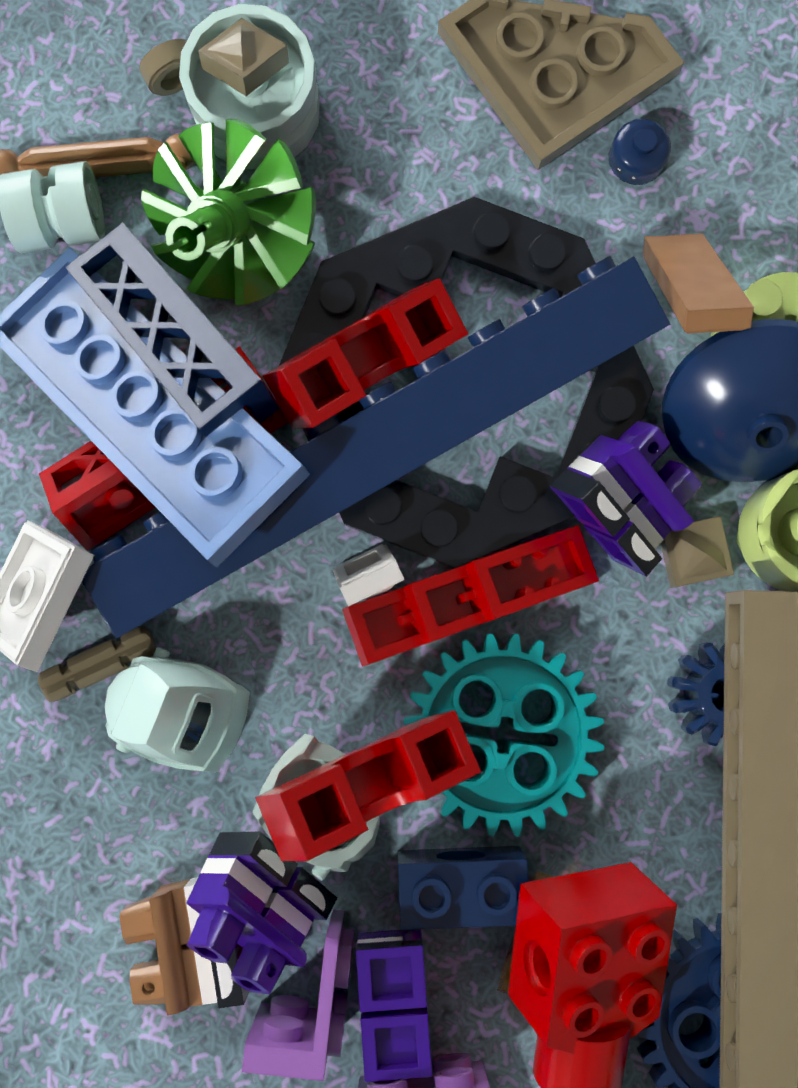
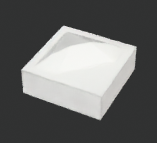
[333,544,405,607]

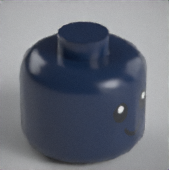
[608,119,671,185]

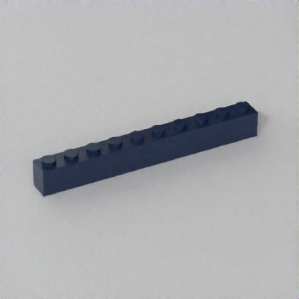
[82,256,671,639]

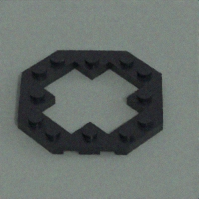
[279,197,654,568]

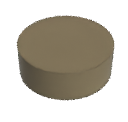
[139,39,187,96]

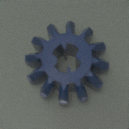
[667,642,725,746]

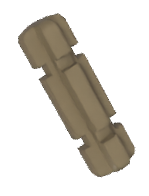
[38,626,157,702]

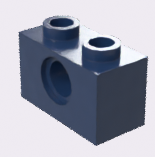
[398,846,528,930]

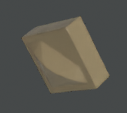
[198,18,289,96]
[660,516,734,588]

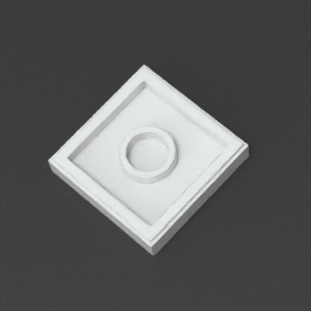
[0,520,94,672]

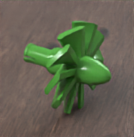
[141,119,316,305]

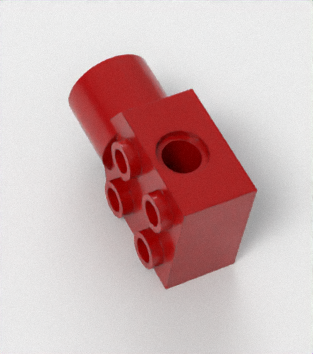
[508,862,677,1088]

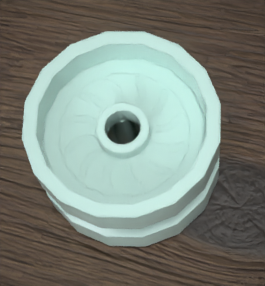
[179,4,320,169]

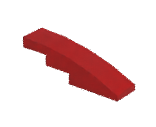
[342,525,599,667]

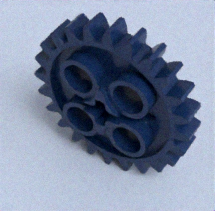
[636,913,722,1088]

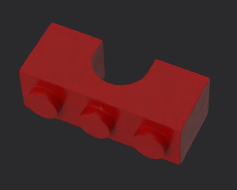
[262,278,468,430]
[255,710,481,861]

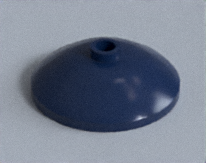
[662,319,798,482]

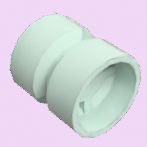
[0,161,106,253]

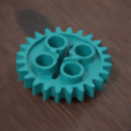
[403,634,604,837]

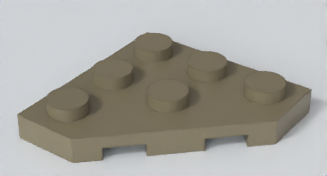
[438,0,684,170]

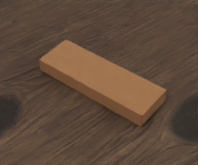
[643,233,754,334]

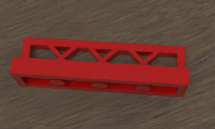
[39,346,288,551]

